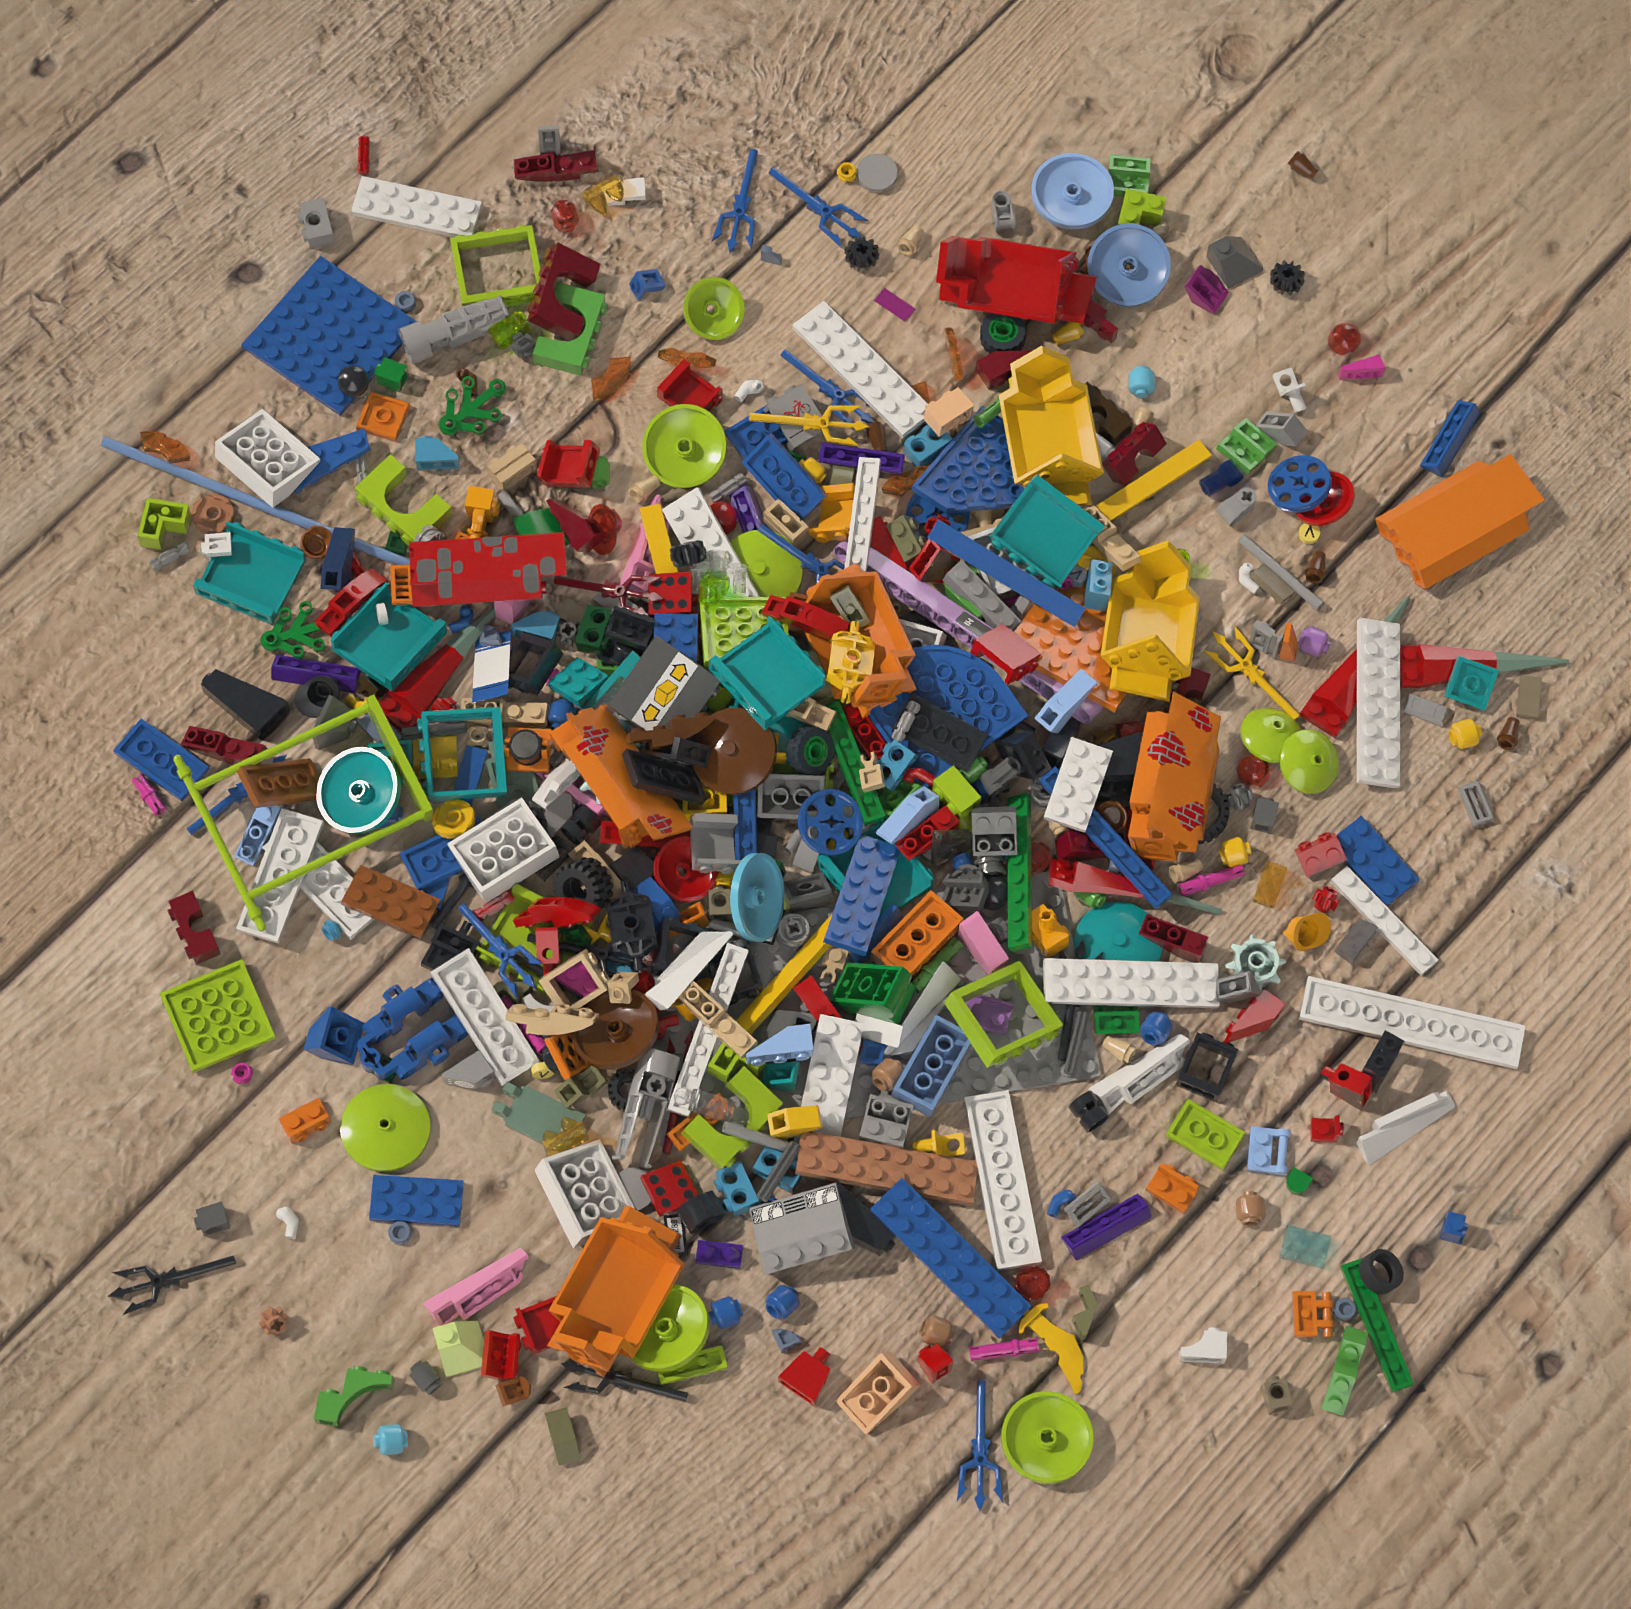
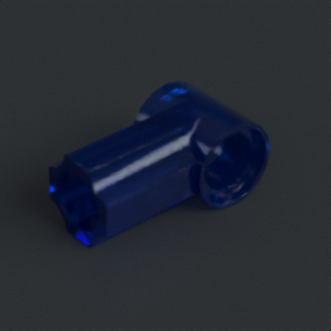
[1199,459,1244,497]

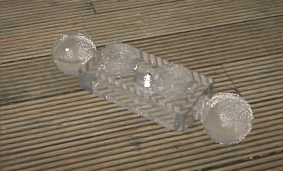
[674,1087,749,1125]

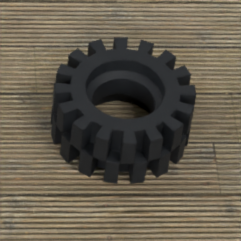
[608,1069,635,1112]

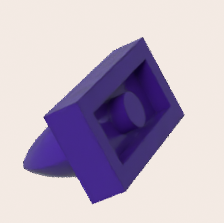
[695,1240,743,1269]

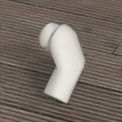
[734,380,764,402]
[1239,563,1261,594]
[276,1207,299,1239]

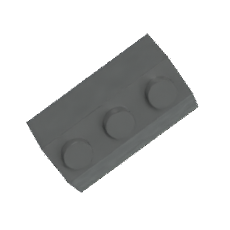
[757,773,826,819]

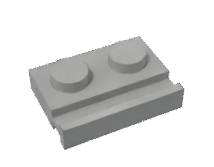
[1248,620,1283,659]

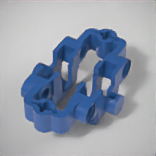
[357,978,469,1080]

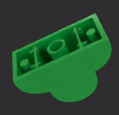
[829,963,916,1025]

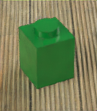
[374,357,409,392]

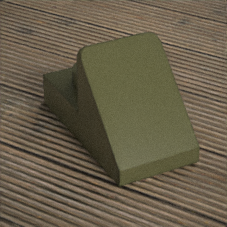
[830,584,871,629]

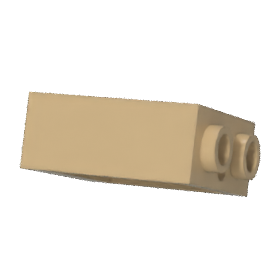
[539,949,610,1009]

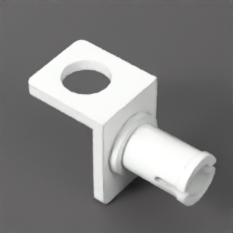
[1273,368,1307,413]

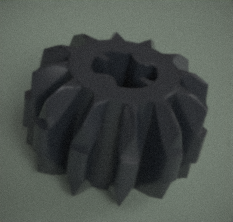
[844,236,879,271]
[1270,259,1305,296]
[670,540,707,568]

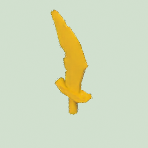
[1018,1303,1084,1395]

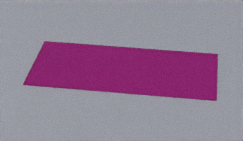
[874,288,916,322]

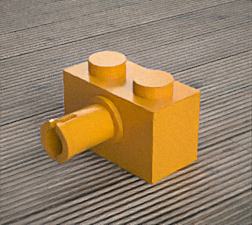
[1032,904,1070,958]

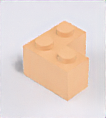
[923,387,974,437]

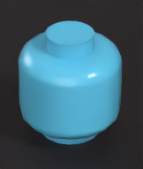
[1128,366,1156,399]
[373,1424,408,1455]

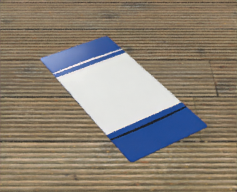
[472,630,511,703]

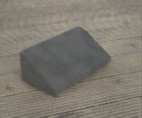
[709,918,752,945]
[1334,918,1379,964]
[1216,971,1260,1004]

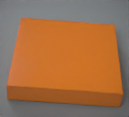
[356,391,410,442]

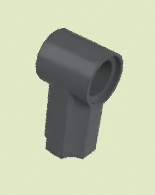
[979,756,1022,797]

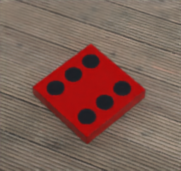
[649,571,692,617]
[640,1160,698,1217]

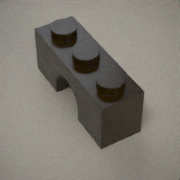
[1085,381,1133,446]

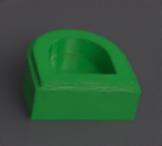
[1286,1167,1313,1195]

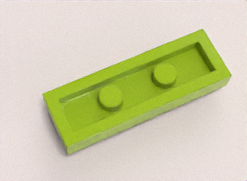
[658,1345,728,1385]

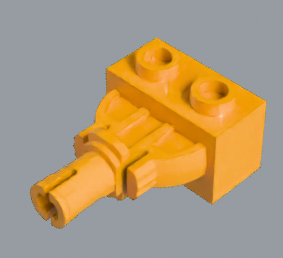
[465,486,500,538]

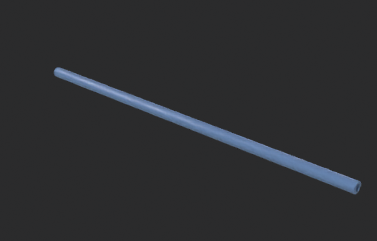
[101,436,410,565]

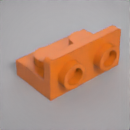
[279,1098,332,1144]
[1145,1163,1200,1214]

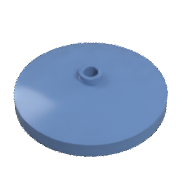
[1087,224,1171,307]

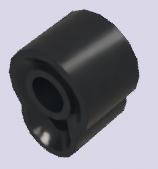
[676,1190,727,1234]

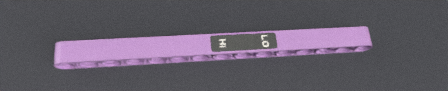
[834,538,1103,724]

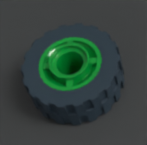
[980,313,1026,354]
[786,726,834,775]

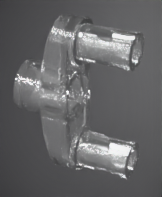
[690,550,748,594]

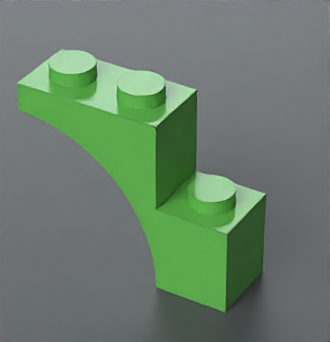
[1321,1326,1368,1416]
[314,1366,394,1427]

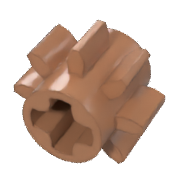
[259,1306,289,1335]

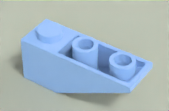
[1034,669,1098,734]
[876,786,939,844]
[234,804,288,866]
[746,1024,814,1066]

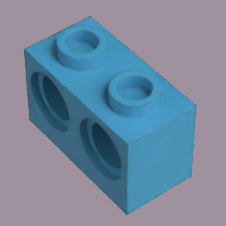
[903,425,953,471]
[876,739,919,792]
[753,1146,802,1194]
[713,1161,759,1217]

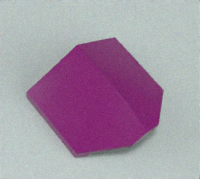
[1184,265,1229,314]

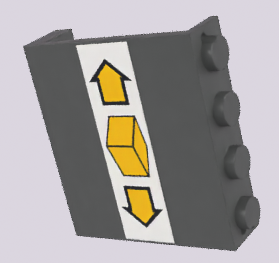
[605,635,720,754]

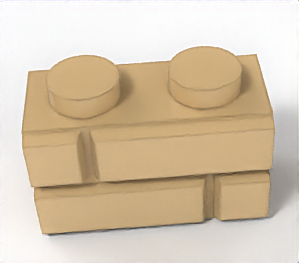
[487,444,537,491]
[763,499,809,547]

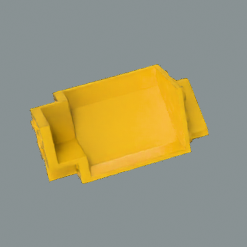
[999,346,1104,506]
[1101,540,1200,702]

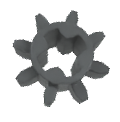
[510,332,536,359]
[556,618,579,646]
[1226,784,1254,810]
[988,917,1008,945]

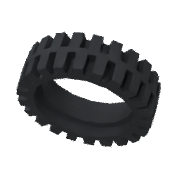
[1198,783,1230,845]

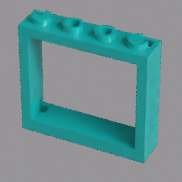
[417,707,507,802]

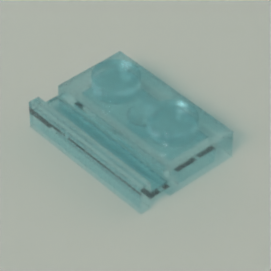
[1279,1225,1331,1269]

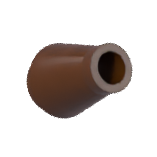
[1288,151,1319,180]
[864,422,887,452]
[1304,551,1326,584]
[1497,717,1520,750]

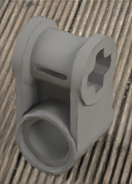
[991,191,1016,233]
[1216,487,1257,526]

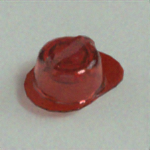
[589,504,622,556]

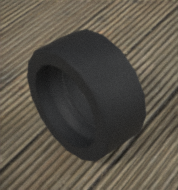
[1359,1249,1404,1295]

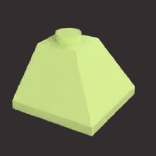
[433,1321,484,1378]

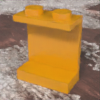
[808,483,855,543]

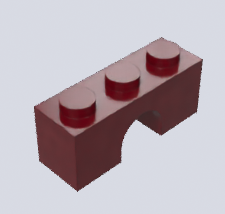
[1102,422,1167,485]
[1163,667,1211,713]
[167,890,221,965]

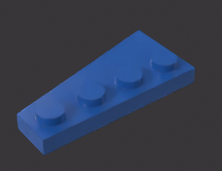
[294,429,371,495]

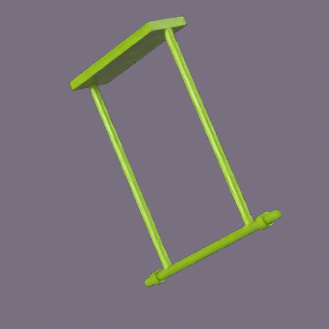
[173,694,433,932]

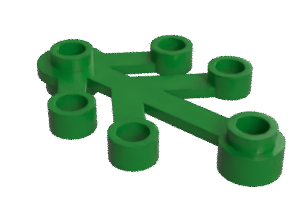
[438,376,506,436]
[260,601,342,659]

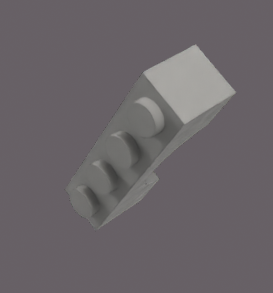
[943,560,1021,631]

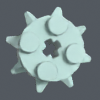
[1225,935,1286,993]

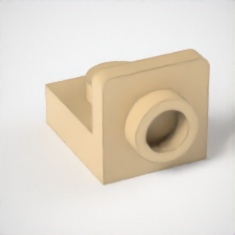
[607,972,639,1004]

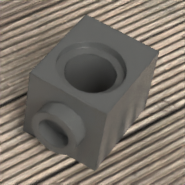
[1250,797,1279,834]
[193,1201,230,1236]

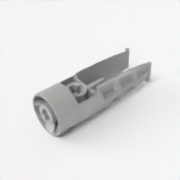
[398,295,509,365]
[612,1049,681,1168]

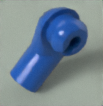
[448,605,474,634]
[1047,1189,1076,1218]

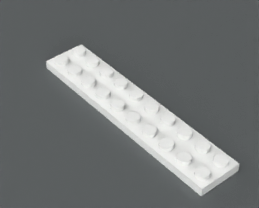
[1299,976,1525,1069]

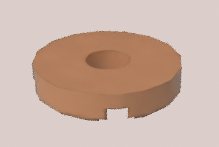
[191,494,235,534]

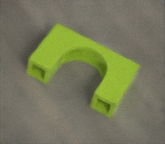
[355,454,453,546]
[680,1066,783,1170]

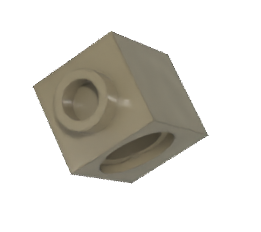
[709,887,732,922]
[1261,1376,1293,1414]

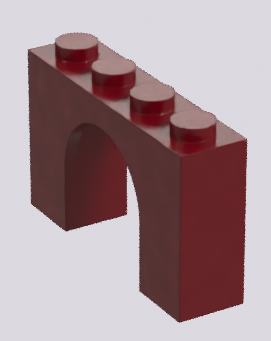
[527,242,601,341]

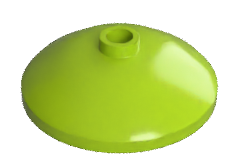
[683,277,745,340]
[1240,708,1301,763]
[1279,729,1339,794]

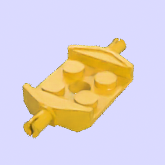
[826,621,875,704]

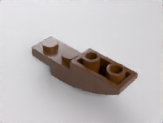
[626,712,715,751]

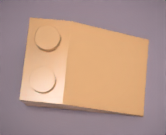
[836,1352,920,1434]

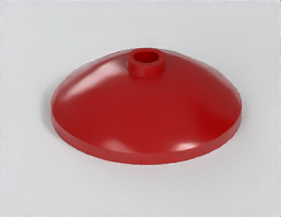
[1295,471,1355,526]
[653,837,718,903]

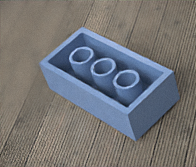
[891,1014,972,1118]

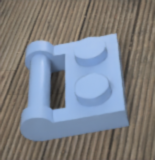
[1247,1126,1291,1176]

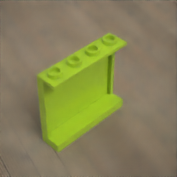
[476,883,593,995]

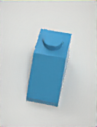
[415,436,459,470]
[511,611,560,642]

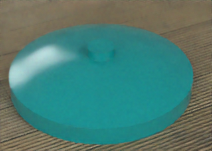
[317,747,401,834]
[1074,902,1162,962]

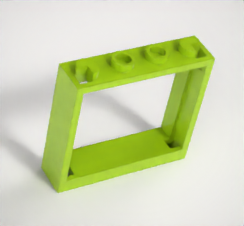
[450,225,540,307]
[944,961,1063,1068]

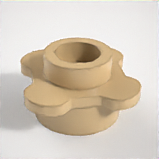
[467,726,489,747]

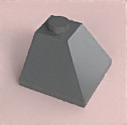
[1206,236,1263,289]
[313,695,358,750]

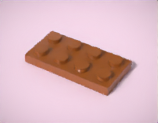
[237,758,320,808]
[341,865,440,939]

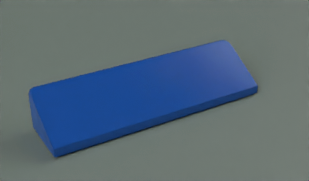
[1420,400,1480,477]

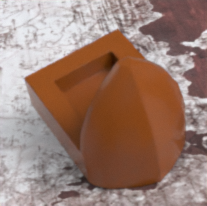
[495,1376,532,1407]

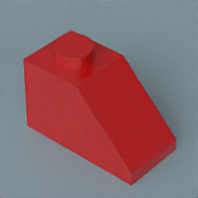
[917,1344,953,1383]

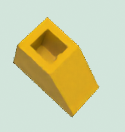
[767,1105,823,1140]

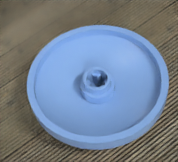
[1031,153,1114,230]

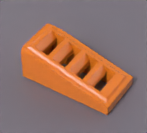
[390,565,413,606]
[1278,623,1298,661]
[669,902,710,937]

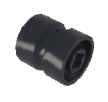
[560,805,601,846]
[1068,1090,1110,1133]

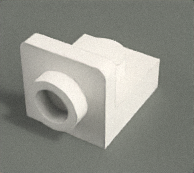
[201,532,232,562]

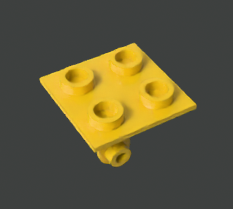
[413,736,458,779]

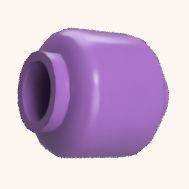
[1298,626,1331,658]

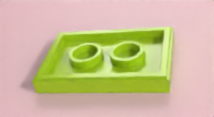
[1165,1099,1246,1171]

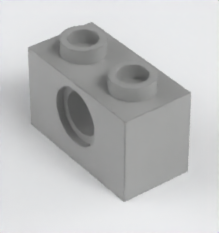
[297,198,334,249]

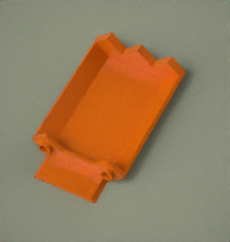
[1375,454,1545,589]

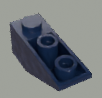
[320,527,355,592]

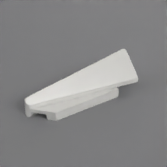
[532,756,581,809]
[645,931,733,1010]
[884,962,961,1058]
[1088,1034,1190,1114]
[1356,1091,1455,1165]

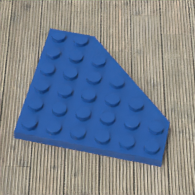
[911,405,1024,513]

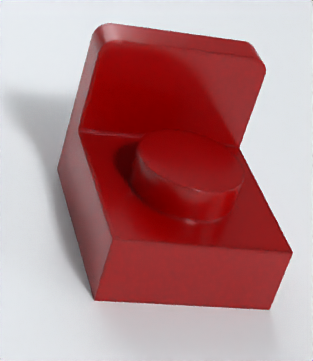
[1310,1115,1344,1143]

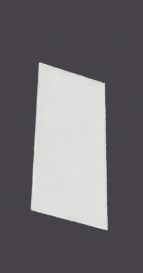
[855,1014,903,1048]

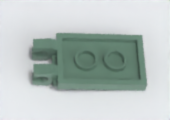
[486,741,541,810]
[492,1082,586,1153]

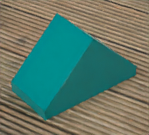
[762,1061,800,1093]

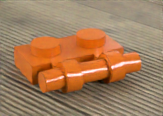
[1292,1291,1335,1338]

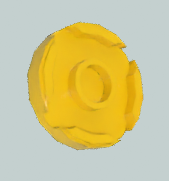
[431,799,476,839]

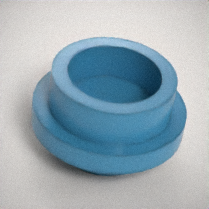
[321,920,342,941]

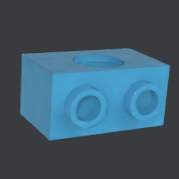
[1084,559,1112,611]

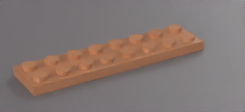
[795,1131,978,1206]

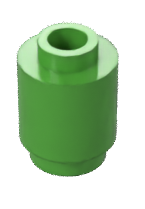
[591,456,610,489]
[958,755,989,784]
[1073,892,1106,909]

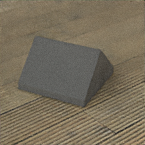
[783,872,832,913]

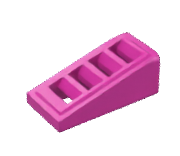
[1338,355,1385,380]

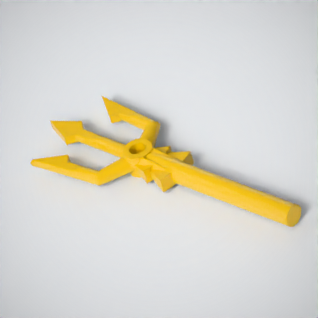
[749,406,869,447]
[1203,625,1300,721]

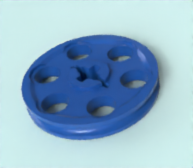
[1267,455,1332,513]
[906,493,970,541]
[798,789,863,856]

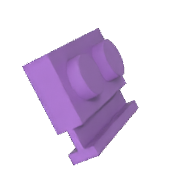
[967,995,1014,1035]

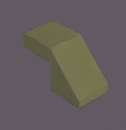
[493,982,533,1005]
[554,1066,609,1109]
[1072,1284,1098,1341]
[545,1407,581,1465]

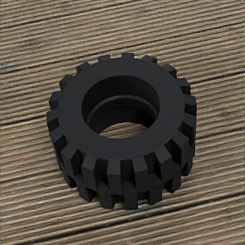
[553,857,614,909]

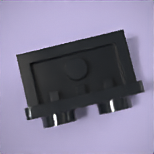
[604,606,655,651]

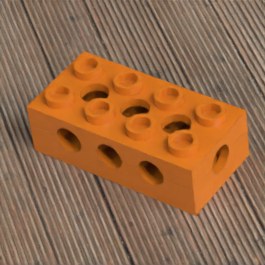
[870,890,964,981]

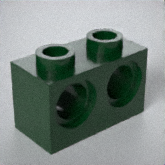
[575,604,613,657]

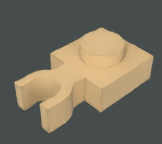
[859,752,885,792]
[820,945,849,985]

